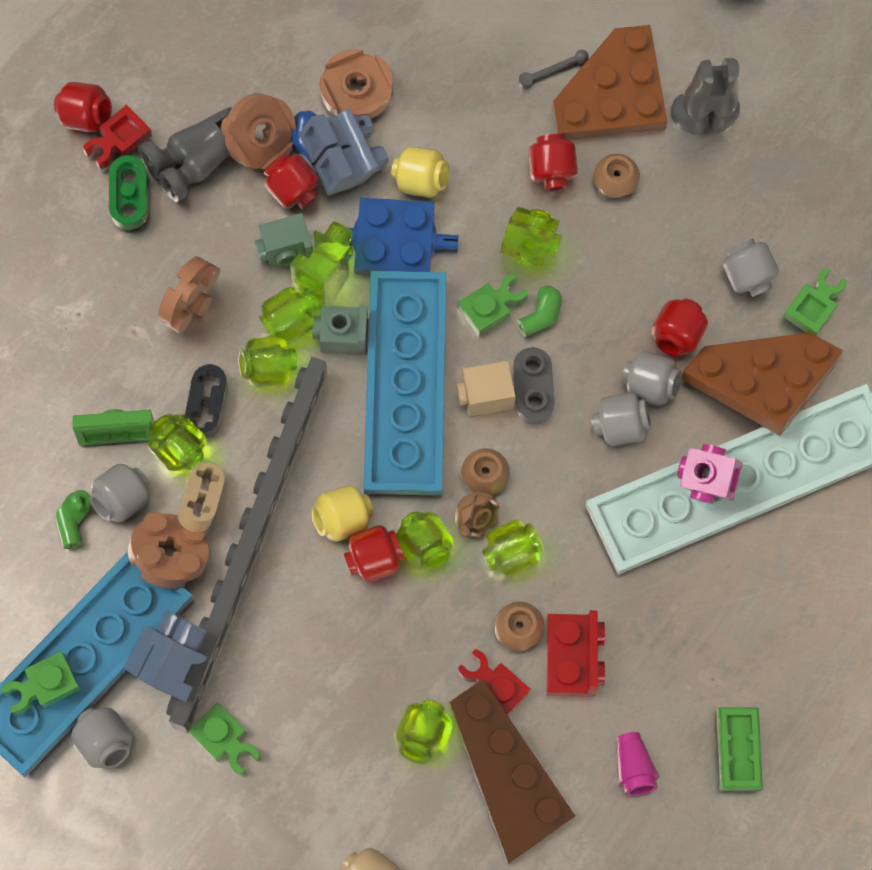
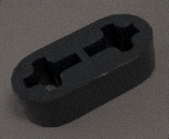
[185,364,228,439]

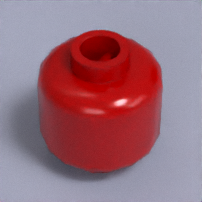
[54,82,112,132]
[528,134,578,190]
[264,153,319,209]
[652,299,708,357]
[344,525,406,583]

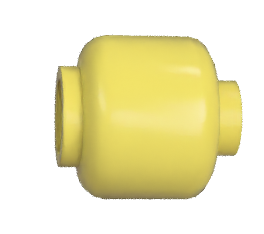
[391,147,449,198]
[312,485,373,542]

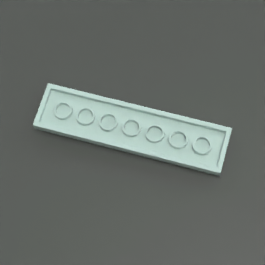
[585,384,872,575]

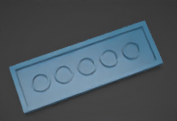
[364,271,446,495]
[0,551,194,777]

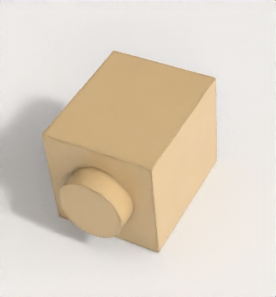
[456,361,516,417]

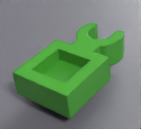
[783,267,847,335]
[457,274,528,336]
[1,651,81,715]
[188,702,261,777]

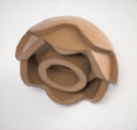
[593,154,640,198]
[461,448,510,494]
[455,491,500,537]
[495,601,544,652]

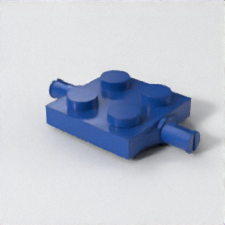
[330,197,459,274]

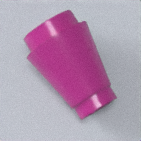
[616,732,659,796]

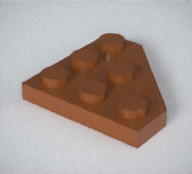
[552,25,667,139]
[682,332,843,436]

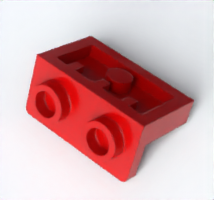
[546,610,605,697]

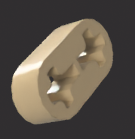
[178,461,225,533]

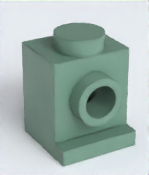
[254,213,315,267]
[312,305,368,354]

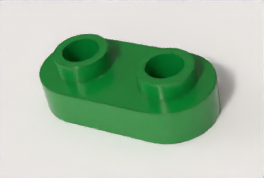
[109,155,148,230]

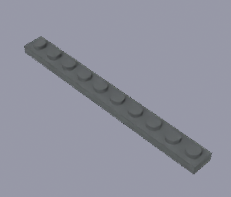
[166,356,328,733]

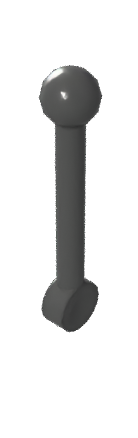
[519,50,589,89]

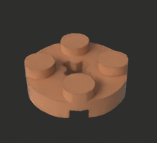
[319,49,393,119]
[221,92,296,169]
[158,256,221,333]
[128,512,209,589]

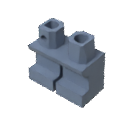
[299,109,389,196]
[123,610,207,702]

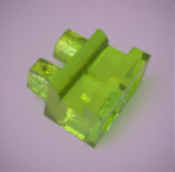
[290,221,353,310]

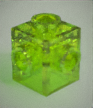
[500,206,562,267]

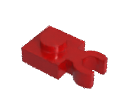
[83,105,153,170]
[458,649,531,716]

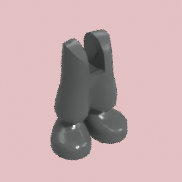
[671,58,740,135]
[137,107,232,202]

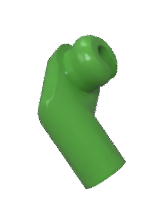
[517,285,562,337]
[55,490,91,549]

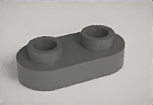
[513,347,555,425]

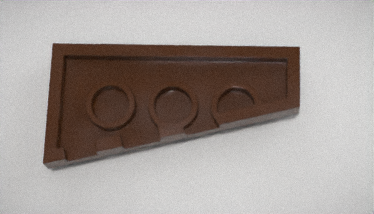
[448,679,575,864]

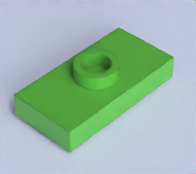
[73,409,156,446]
[716,707,763,791]

